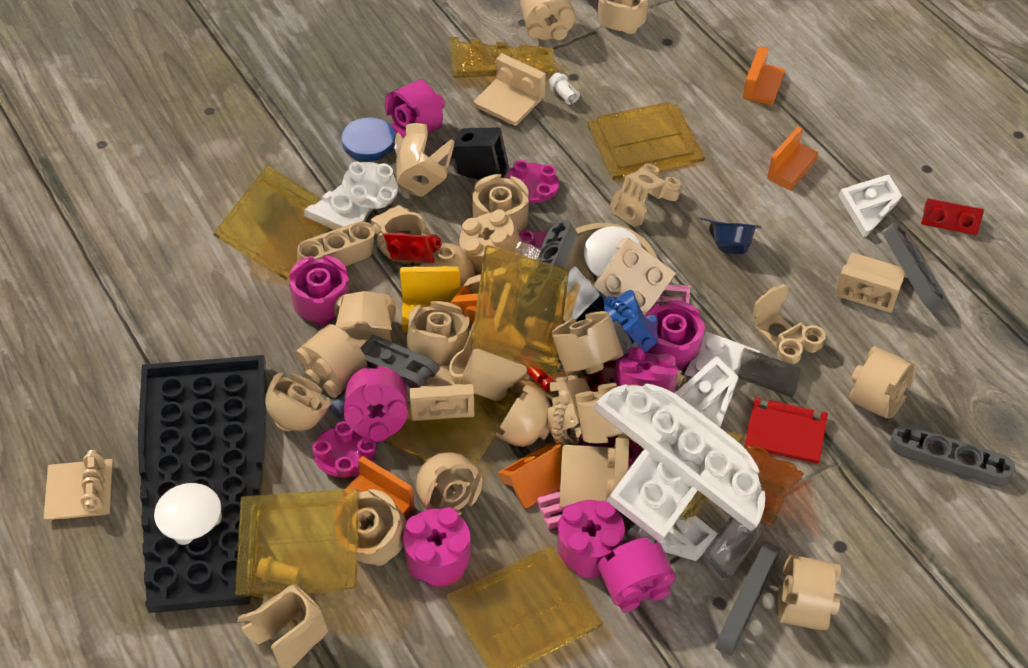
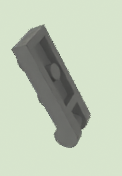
[360,334,440,388]

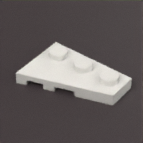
[304,181,372,230]

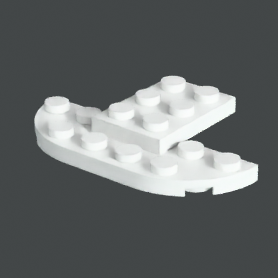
[592,384,765,542]

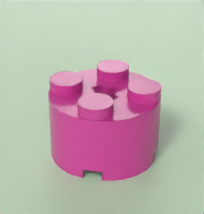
[385,79,445,138]
[289,255,350,326]
[645,300,705,372]
[613,347,678,393]
[344,366,408,442]
[557,500,625,578]
[403,507,471,587]
[598,537,676,613]

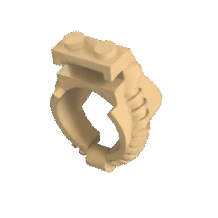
[371,205,431,266]
[547,374,590,446]

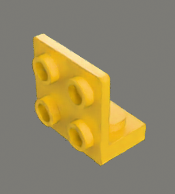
[400,266,461,333]

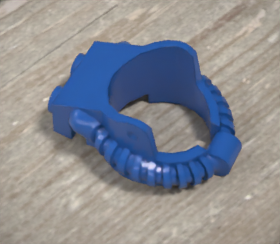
[604,290,658,352]

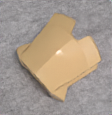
[395,123,455,197]
[334,291,397,348]
[449,319,527,401]
[237,584,328,668]

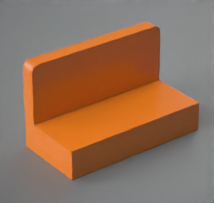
[743,46,785,105]
[767,126,819,191]
[497,443,563,508]
[343,456,415,518]

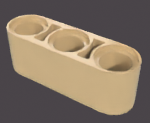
[297,221,375,266]

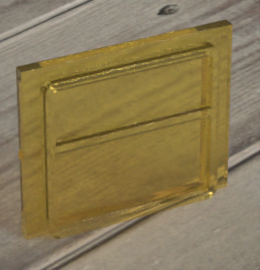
[588,102,705,180]
[213,165,327,281]
[470,245,569,373]
[384,389,520,466]
[235,488,359,597]
[446,545,603,668]

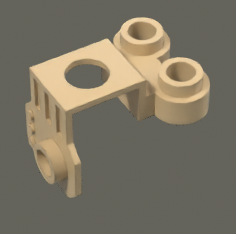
[610,164,682,227]
[753,284,826,366]

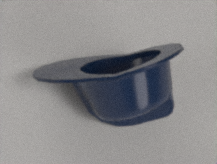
[698,217,761,254]

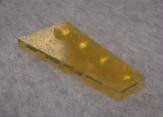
[450,36,555,78]

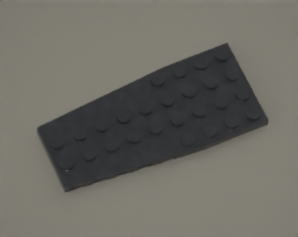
[138,355,266,613]

